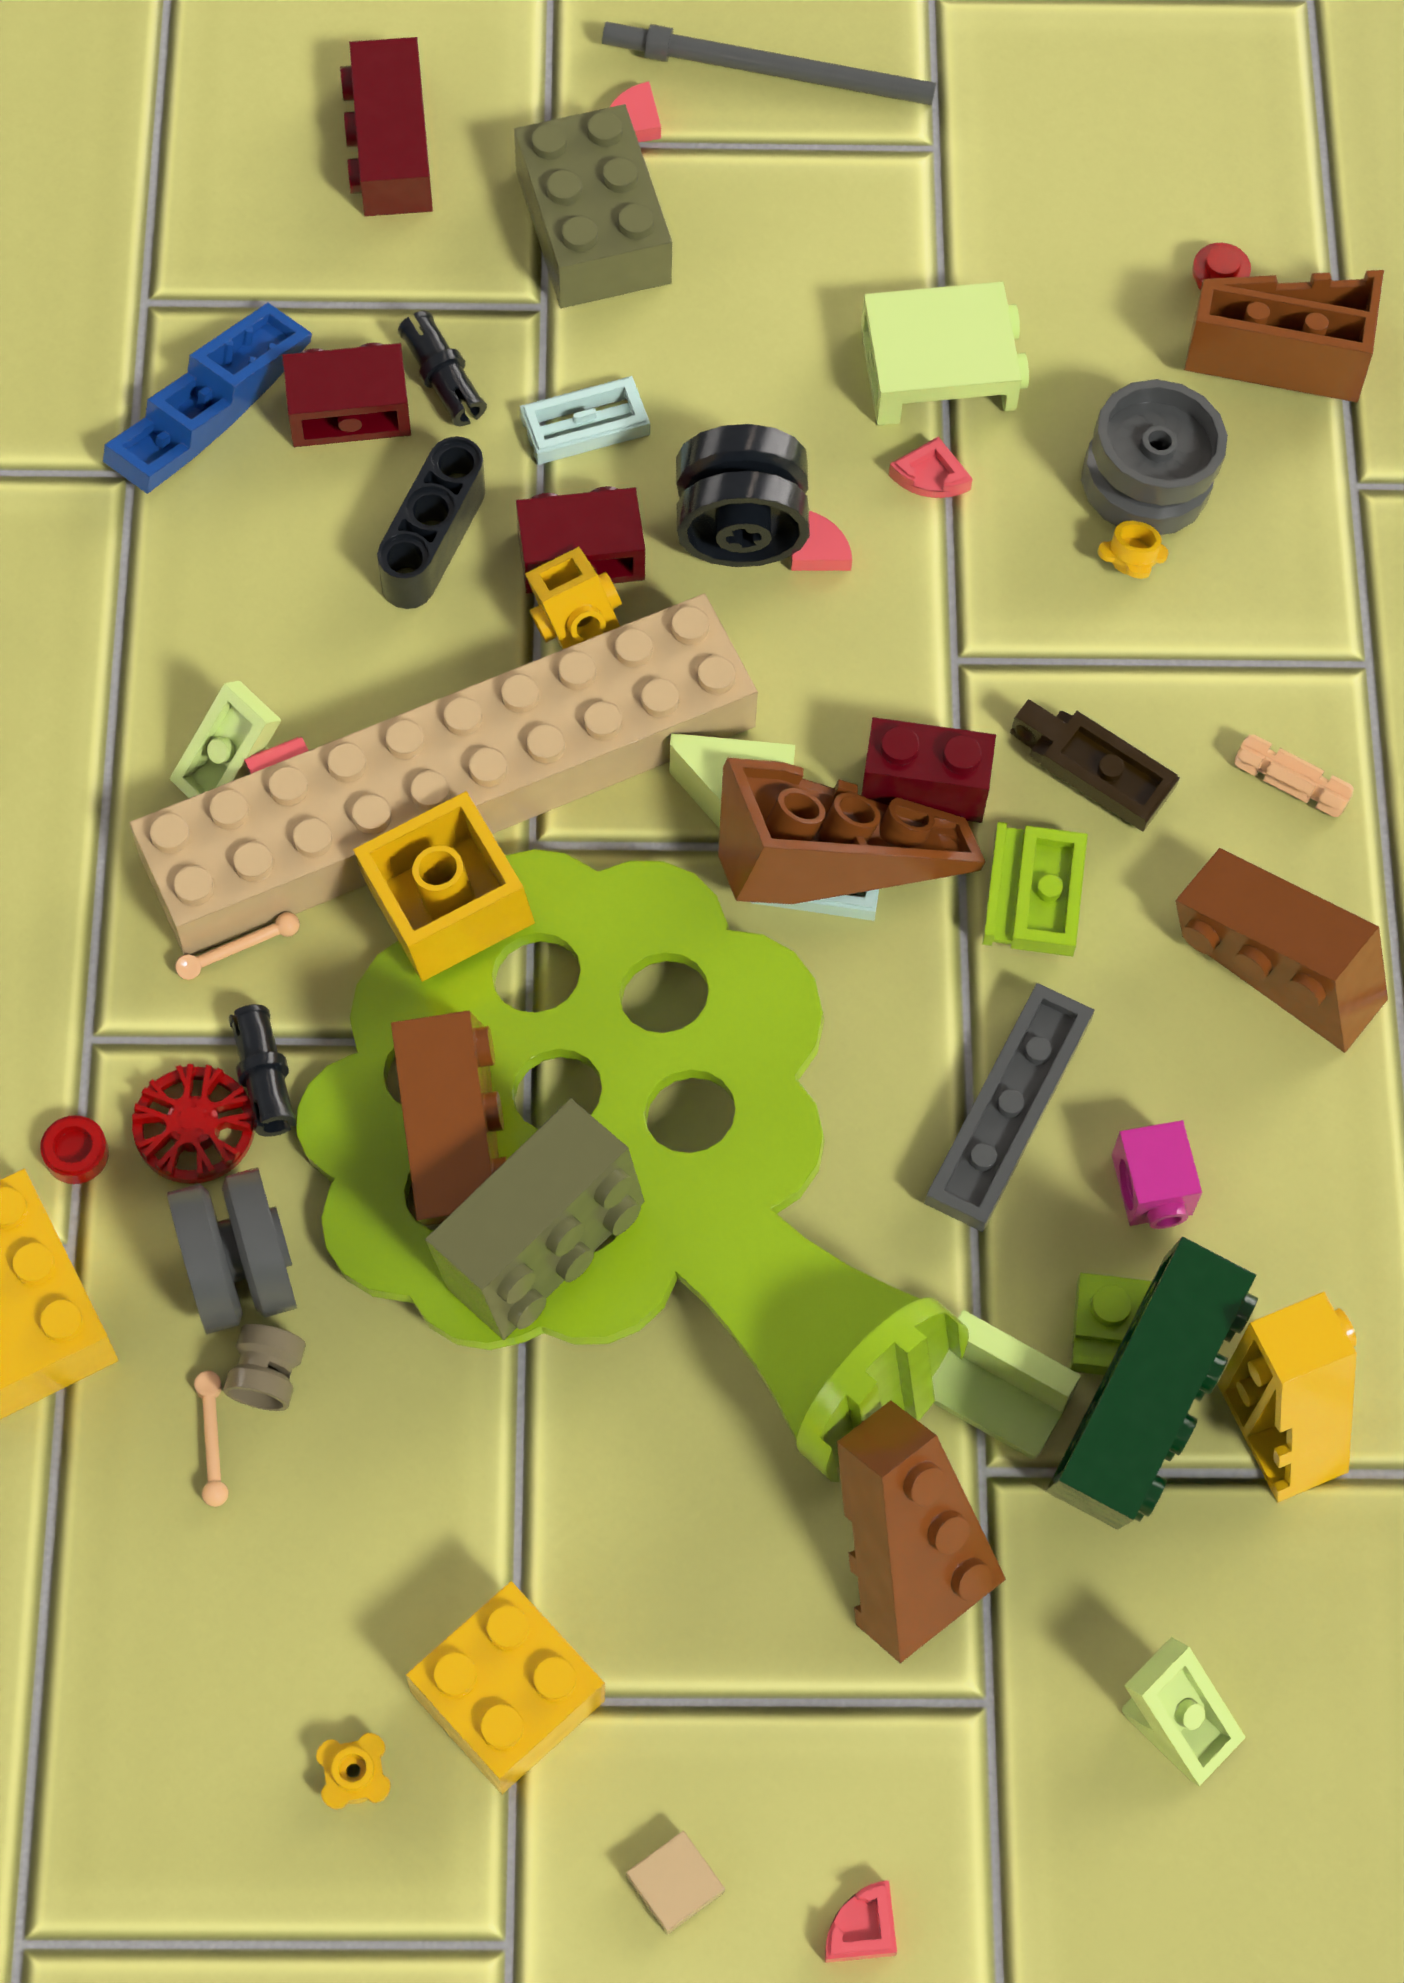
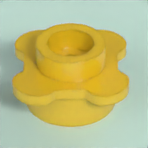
[1098,521,1169,579]
[316,1733,391,1810]

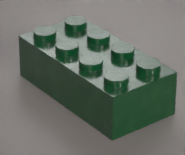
[1045,1236,1258,1530]

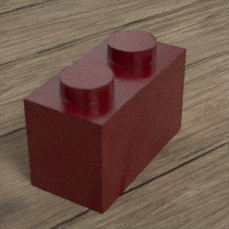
[282,343,411,447]
[516,486,645,593]
[861,717,996,823]

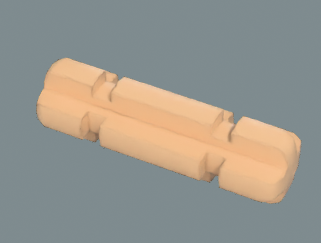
[1235,735,1354,817]

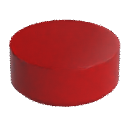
[40,1115,109,1184]

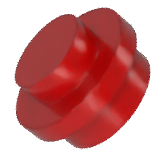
[1192,243,1251,291]

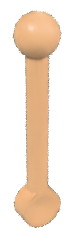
[175,912,300,980]
[194,1371,229,1507]

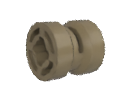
[223,1324,306,1411]

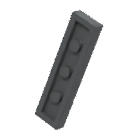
[924,983,1095,1232]

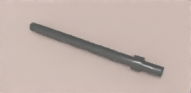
[602,21,936,105]

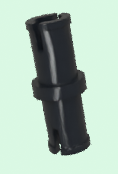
[398,310,487,426]
[229,1004,296,1137]

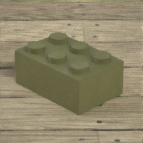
[514,104,672,309]
[425,1098,645,1340]

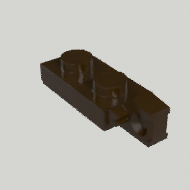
[1010,699,1180,832]

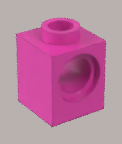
[1111,1120,1202,1229]

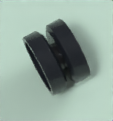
[676,424,810,567]

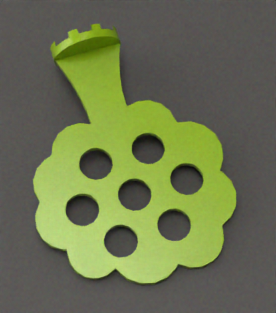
[297,849,969,1482]

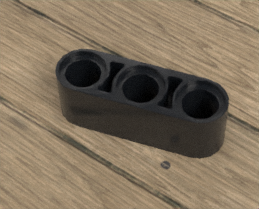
[377,436,485,609]

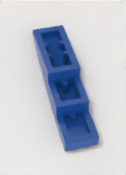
[103,303,312,494]

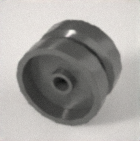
[1081,379,1228,535]
[167,1167,297,1335]

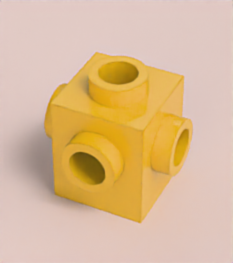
[525,547,622,650]

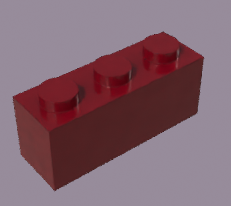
[340,37,433,217]

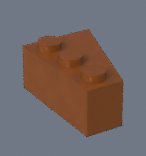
[1184,270,1384,403]
[1175,848,1388,1053]
[391,1010,508,1226]
[837,1400,1006,1663]

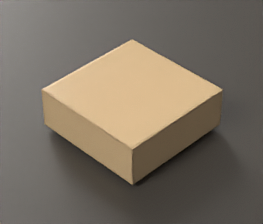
[626,1830,725,1935]

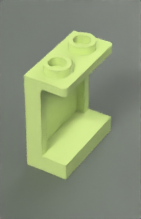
[861,281,1029,426]

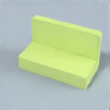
[932,1310,1081,1459]

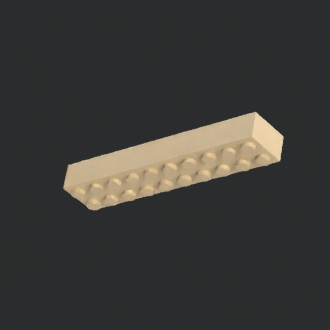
[129,593,758,955]

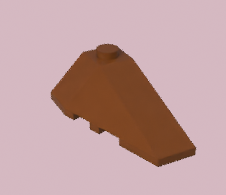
[718,758,986,904]

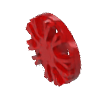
[132,1064,255,1184]

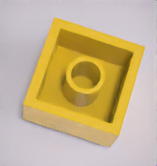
[353,791,535,982]
[406,1581,605,1795]

